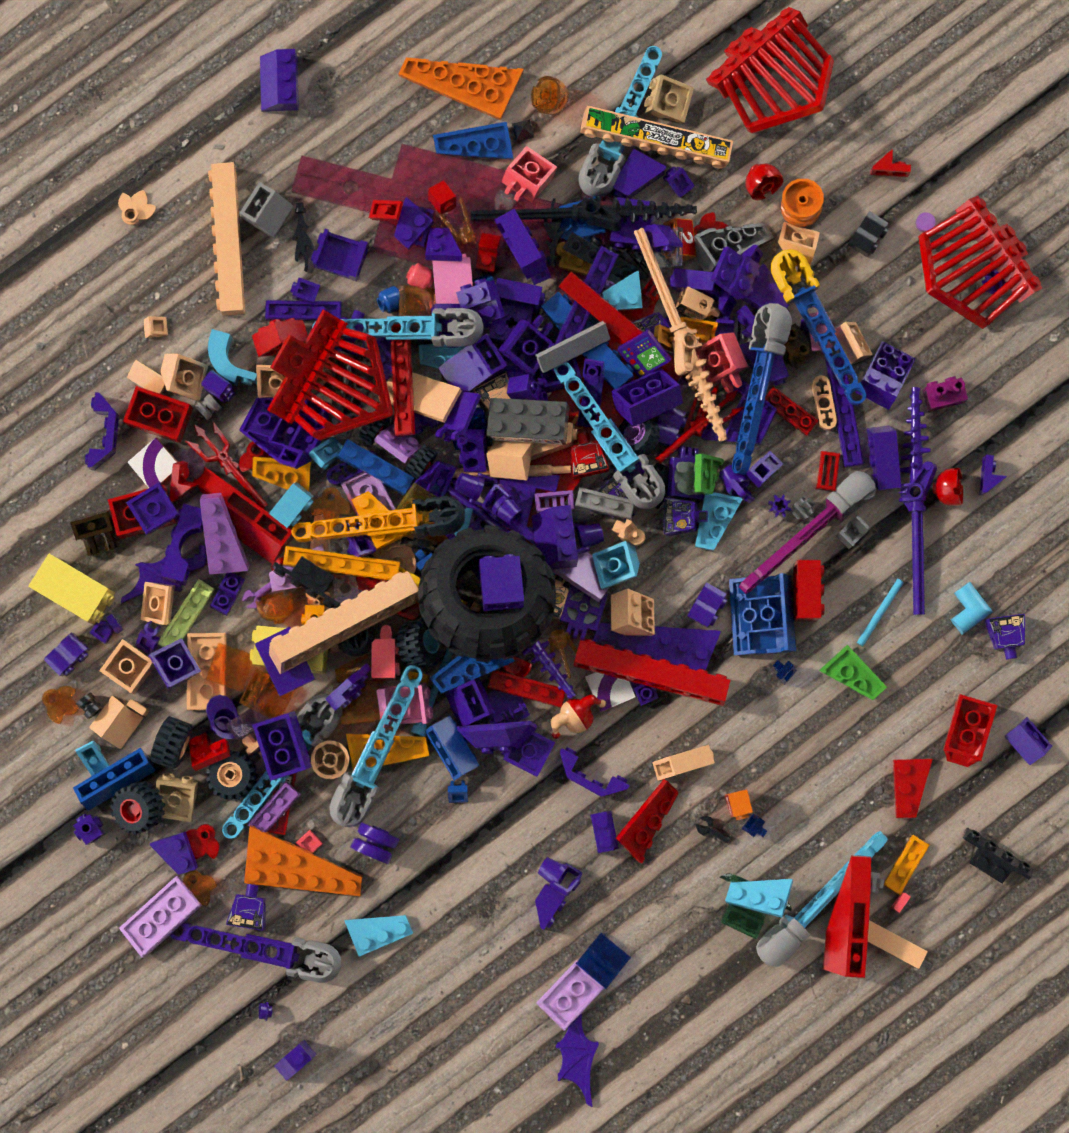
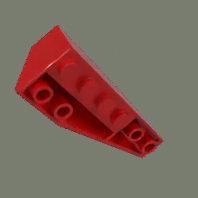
[193,466,294,564]
[823,855,871,978]

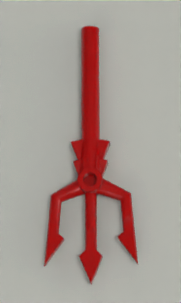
[655,384,745,464]
[185,421,268,509]

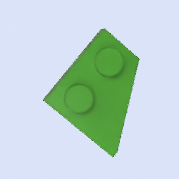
[694,454,724,495]

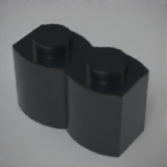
[848,211,889,257]

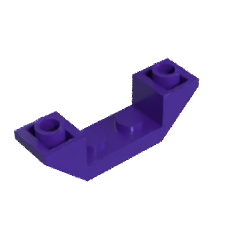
[577,358,605,428]
[85,392,119,470]
[560,747,630,797]

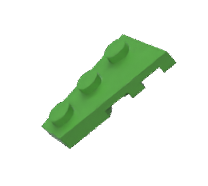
[819,644,887,700]

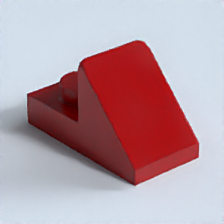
[870,149,911,177]
[368,200,403,226]
[475,233,501,273]
[169,461,199,502]

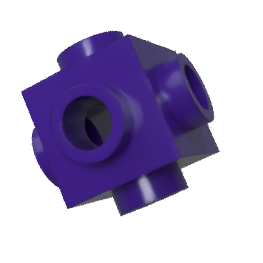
[73,814,106,845]

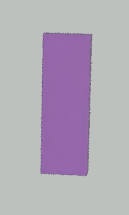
[247,781,301,832]

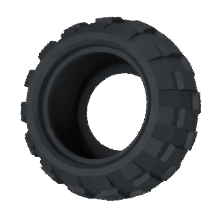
[418,525,556,662]

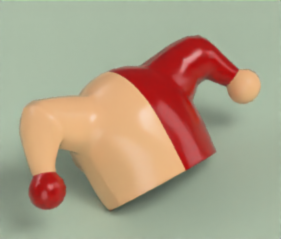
[551,694,606,739]

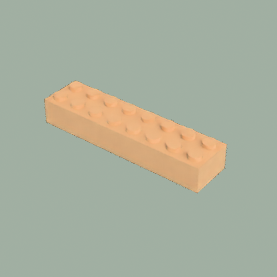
[269,571,418,674]

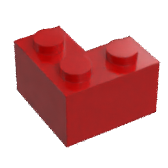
[252,318,308,357]

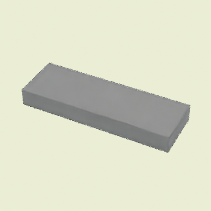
[575,487,635,520]

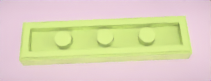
[158,579,216,647]

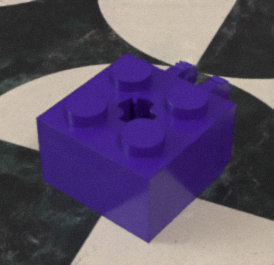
[483,302,534,349]
[498,315,555,375]

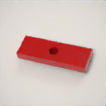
[765,386,819,436]

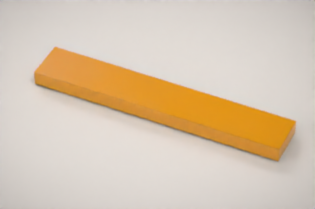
[283,546,401,581]

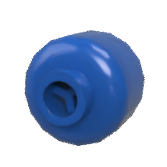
[377,286,406,314]

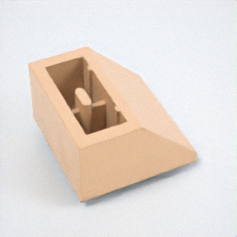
[611,589,655,636]

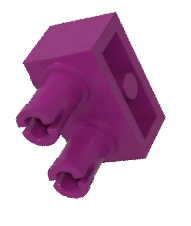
[922,376,968,412]

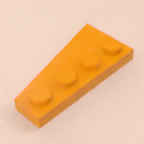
[346,734,430,771]

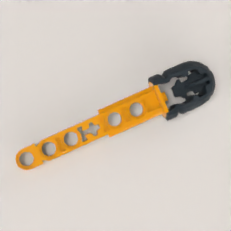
[292,496,465,542]

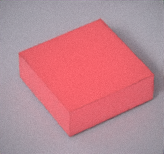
[296,830,323,853]
[891,892,910,913]

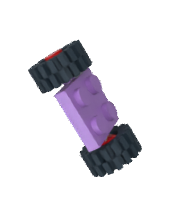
[358,410,438,480]

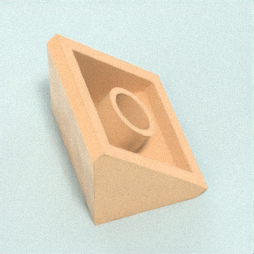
[835,322,873,365]
[256,365,285,398]
[487,441,533,481]
[140,582,175,625]
[90,696,144,749]

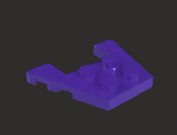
[701,379,777,445]
[491,475,560,544]

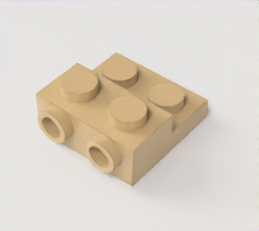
[644,74,694,124]
[156,773,198,822]

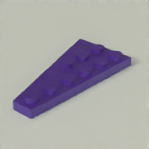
[593,623,721,671]

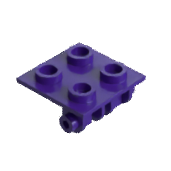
[487,690,530,724]

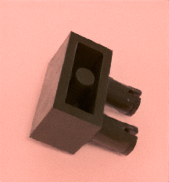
[784,323,817,370]
[70,509,117,556]

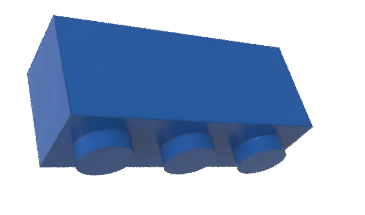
[425,716,480,781]

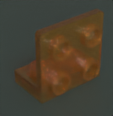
[239,668,296,719]
[341,683,381,726]

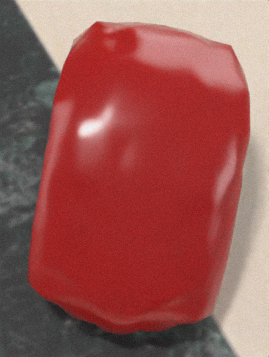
[502,657,532,677]

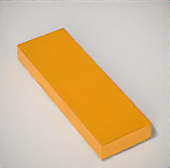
[884,835,930,895]

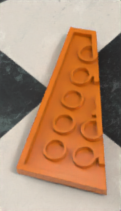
[398,57,524,121]
[244,825,363,896]

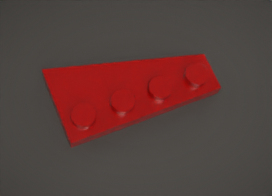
[615,779,679,864]

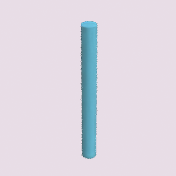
[856,579,904,647]

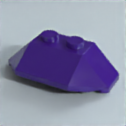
[457,721,537,754]

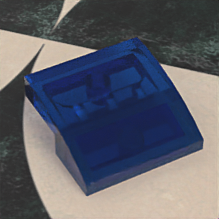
[576,932,631,989]

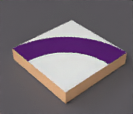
[128,437,177,488]
[585,672,636,712]

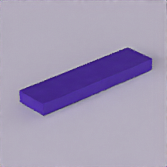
[265,300,342,321]

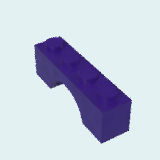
[159,504,203,586]

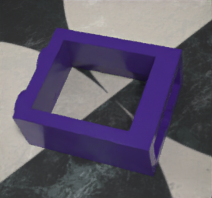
[496,278,545,314]

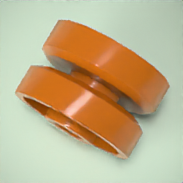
[781,179,824,227]

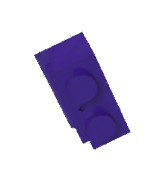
[590,811,619,853]

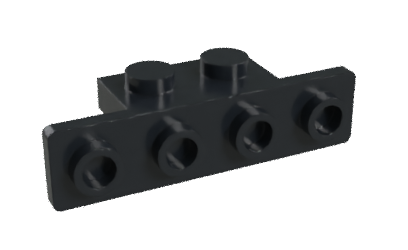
[563,232,638,280]
[272,556,340,609]
[963,828,1033,884]

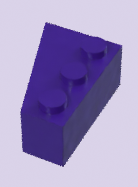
[494,209,547,280]
[867,425,901,490]

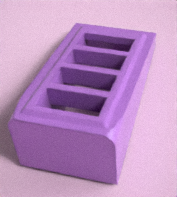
[534,490,575,514]

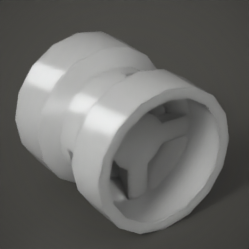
[195,394,221,421]

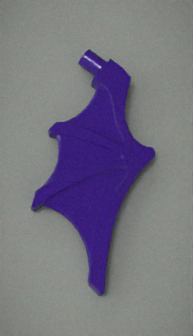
[121,545,207,603]
[555,1014,599,1107]

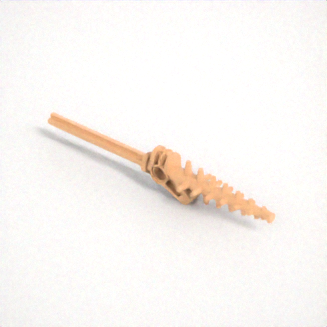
[634,228,727,442]

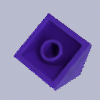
[148,638,201,689]

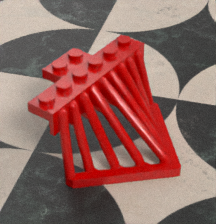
[706,7,834,133]
[918,196,1043,329]
[267,310,393,440]

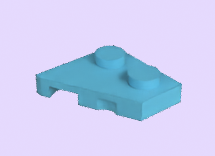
[602,271,643,311]

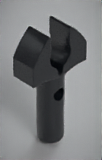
[696,816,730,843]

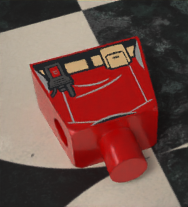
[571,432,609,479]

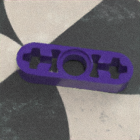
[327,450,377,486]

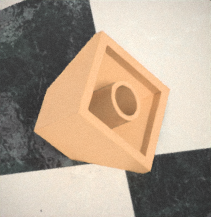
[778,222,820,267]
[161,354,208,401]

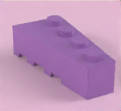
[200,493,250,574]

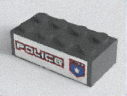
[487,398,570,445]

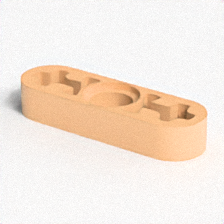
[812,375,837,431]

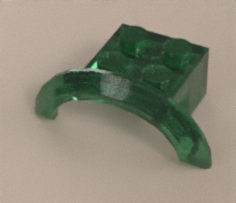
[720,873,792,939]

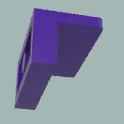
[1005,717,1052,765]

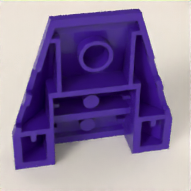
[239,398,330,469]

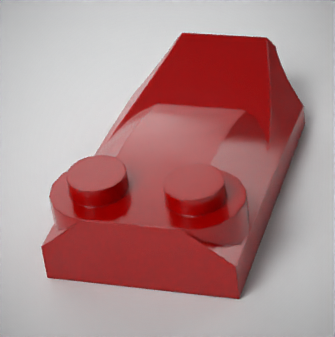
[943,694,998,768]

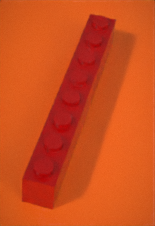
[574,639,731,706]

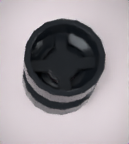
[76,692,103,719]

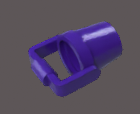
[719,465,755,503]
[455,473,498,507]
[482,484,523,526]
[573,522,604,554]
[538,857,582,896]

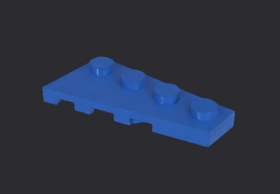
[433,122,514,160]
[430,656,515,694]

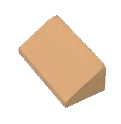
[127,360,166,394]

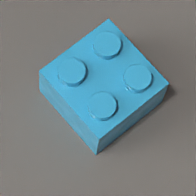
[269,482,314,528]

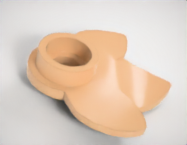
[118,190,156,225]

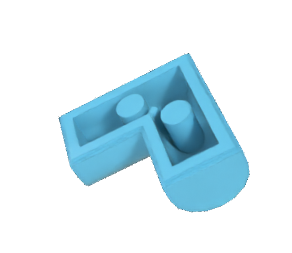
[951,582,993,635]

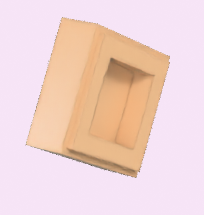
[127,699,149,716]

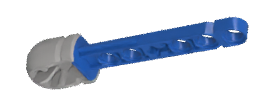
[732,303,792,475]

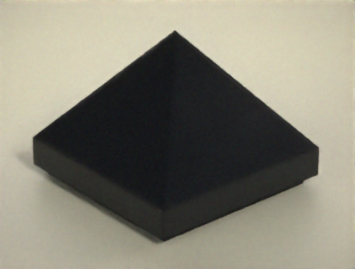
[512,119,534,142]

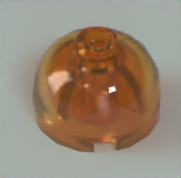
[531,76,569,115]
[255,592,295,624]

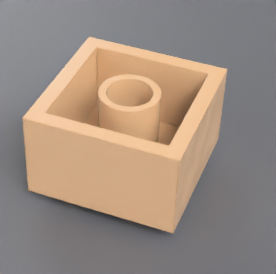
[100,639,155,694]

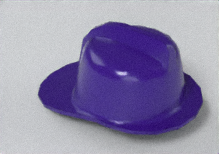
[206,695,242,740]

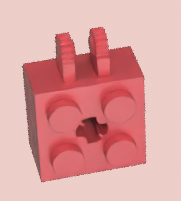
[502,146,557,203]
[695,332,748,393]
[371,625,401,681]

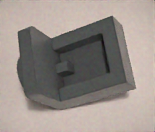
[836,515,870,549]

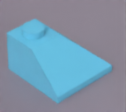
[592,541,640,590]

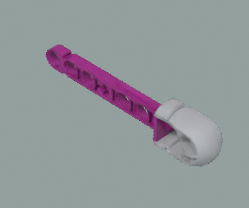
[739,471,876,594]

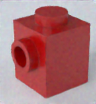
[428,180,456,215]

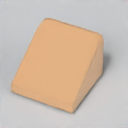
[144,316,168,338]

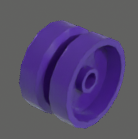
[350,822,400,864]

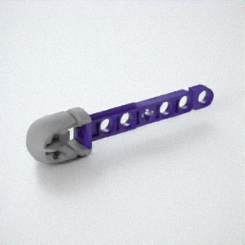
[170,923,341,983]

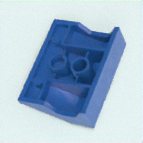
[729,573,796,656]

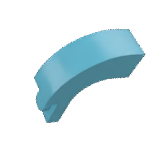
[208,329,257,386]

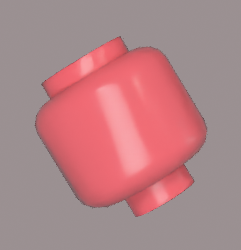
[405,263,434,291]

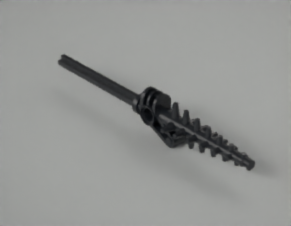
[471,196,697,231]

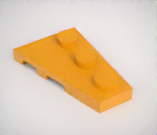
[252,457,311,491]
[351,491,411,550]

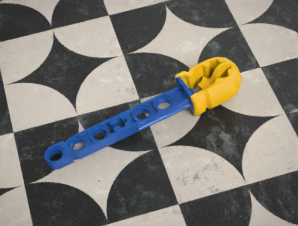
[771,249,866,406]

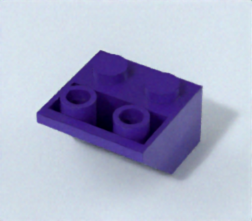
[445,678,495,726]

